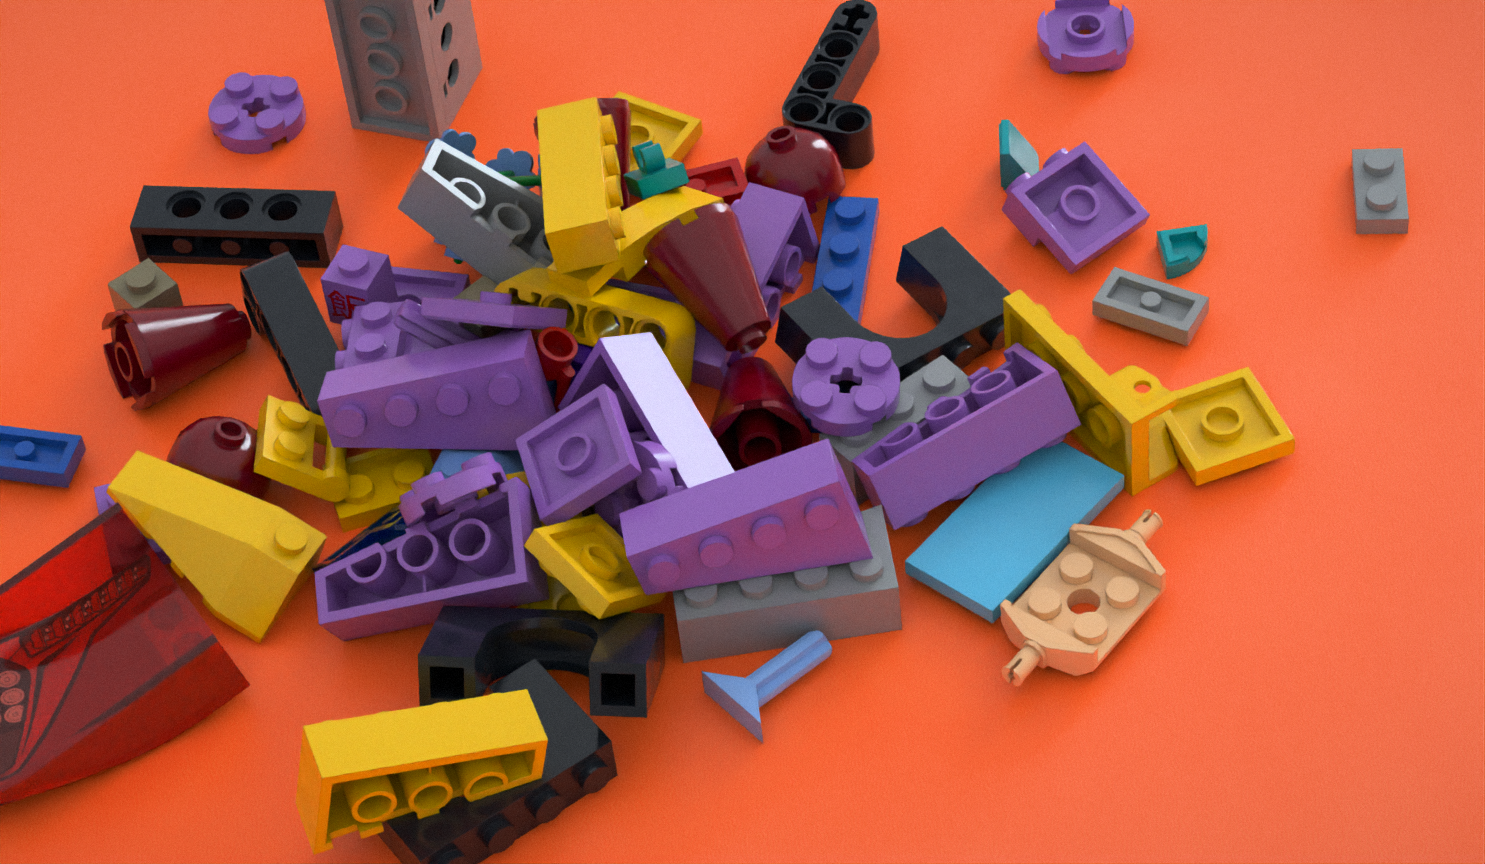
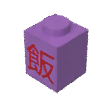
[320,244,398,325]

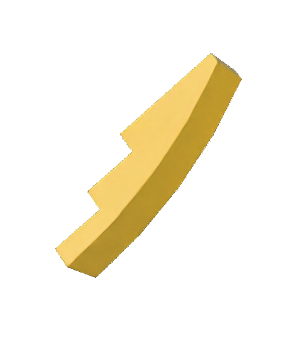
[546,186,724,297]

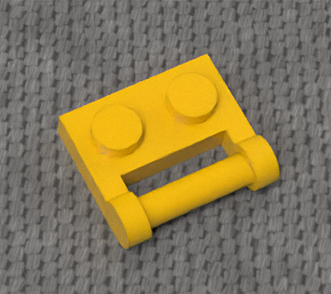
[254,395,350,502]

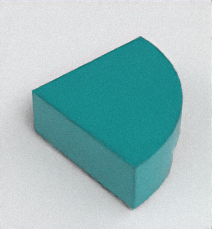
[1156,224,1208,280]

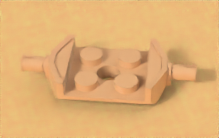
[1000,509,1166,686]

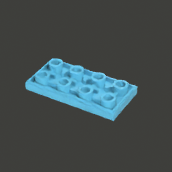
[905,442,1124,623]

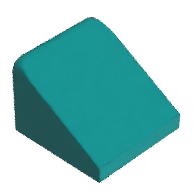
[999,120,1039,190]

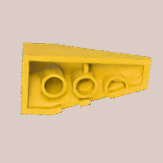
[106,450,327,644]

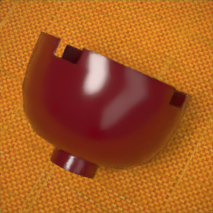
[744,126,846,215]
[166,416,272,501]

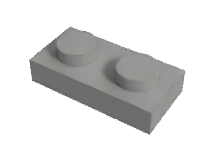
[1351,148,1409,234]
[1092,267,1209,346]

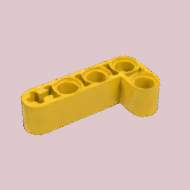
[494,267,696,391]

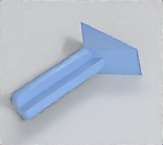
[701,630,833,744]

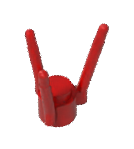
[535,327,578,413]

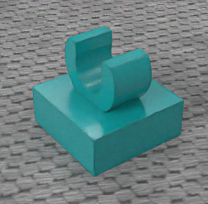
[623,140,689,200]

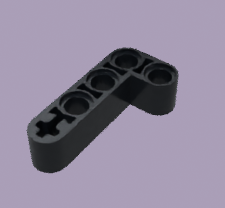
[782,0,880,169]
[239,251,339,416]

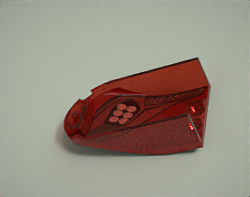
[0,502,250,806]

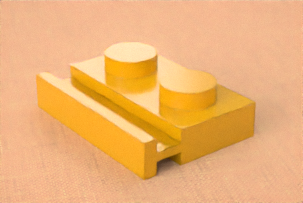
[322,448,434,533]

